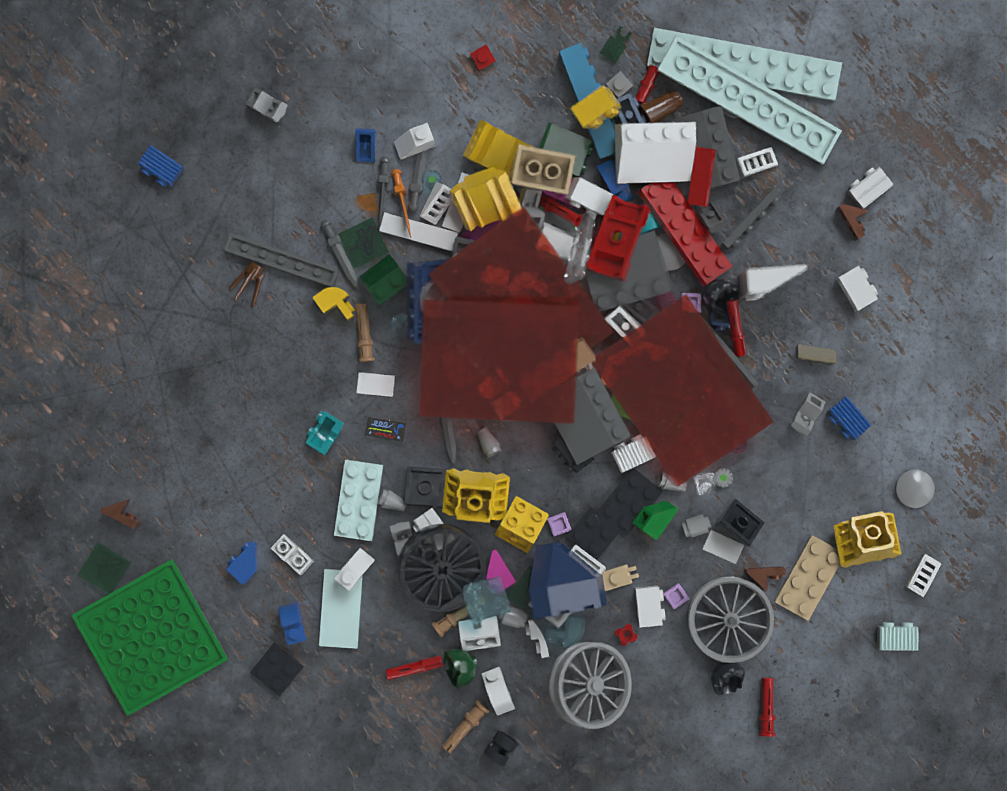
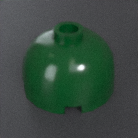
[443,649,478,688]

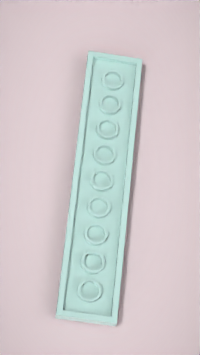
[647,28,842,101]
[657,36,842,164]

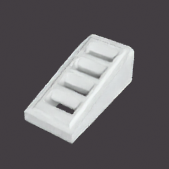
[735,147,778,179]
[420,182,453,225]
[905,554,941,597]

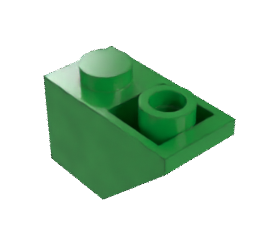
[632,500,679,540]

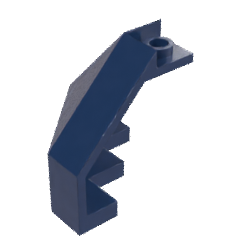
[529,541,607,619]

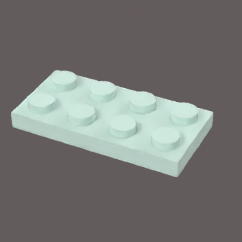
[334,460,383,541]

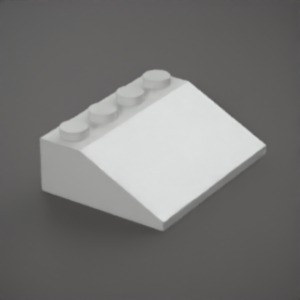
[615,122,696,183]
[739,265,806,301]

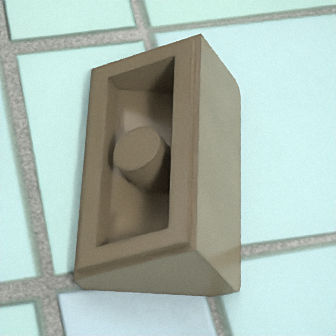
[796,344,837,364]

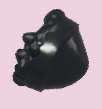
[704,279,739,313]
[711,662,745,695]

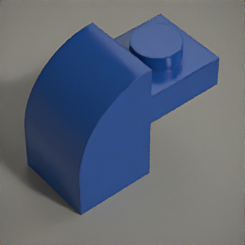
[596,158,633,202]
[279,601,307,645]

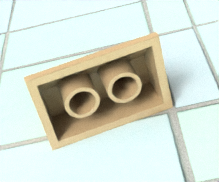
[509,145,575,194]

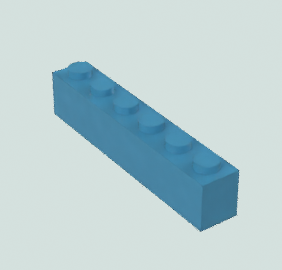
[559,43,616,161]

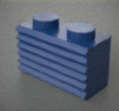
[138,145,184,187]
[827,396,872,440]

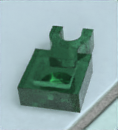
[600,26,632,63]

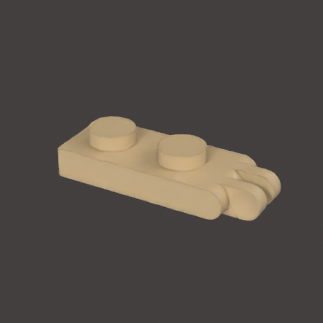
[601,564,639,591]

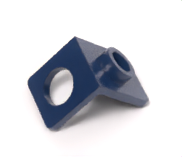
[709,310,730,331]

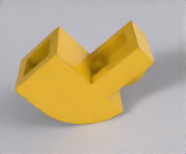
[312,287,355,321]

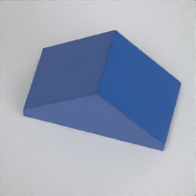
[355,129,377,162]

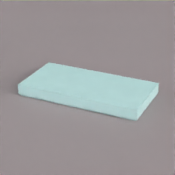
[319,569,363,649]

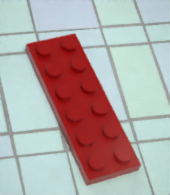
[638,182,733,287]

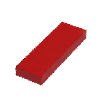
[688,146,716,207]

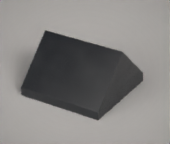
[717,498,765,547]

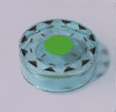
[423,170,442,190]

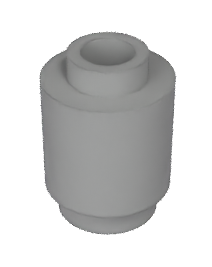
[682,514,711,538]
[498,605,528,628]

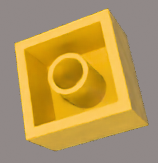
[571,86,622,130]

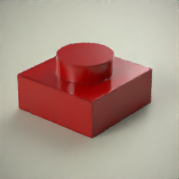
[470,44,496,71]

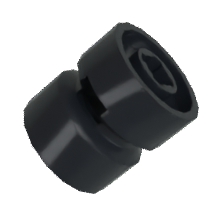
[483,730,519,766]

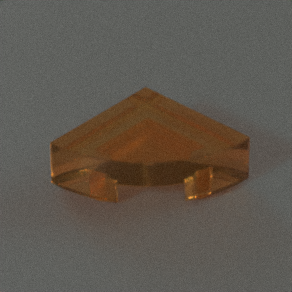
[356,193,379,212]

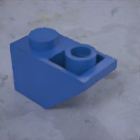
[226,541,258,585]

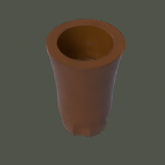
[639,89,684,123]

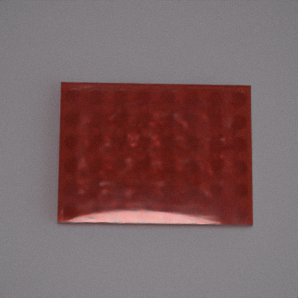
[429,206,614,398]
[592,294,774,487]
[420,300,580,424]

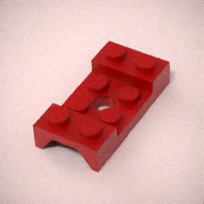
[586,195,651,281]

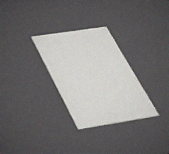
[357,372,395,397]
[703,530,744,564]

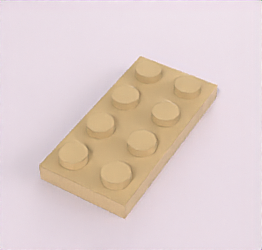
[774,535,840,621]

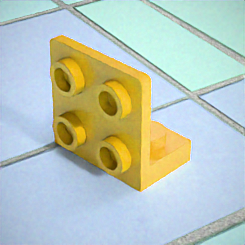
[494,496,549,553]

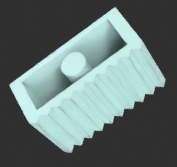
[877,622,918,651]

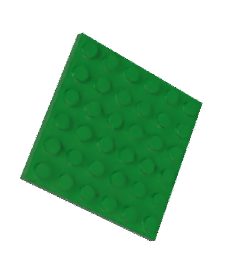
[71,559,229,716]

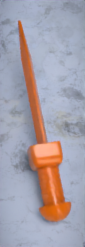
[391,169,411,238]

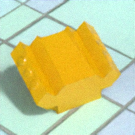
[462,120,534,178]
[449,167,522,231]
[442,468,510,523]
[833,511,901,568]

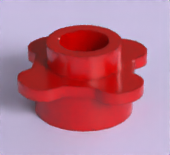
[615,624,637,646]

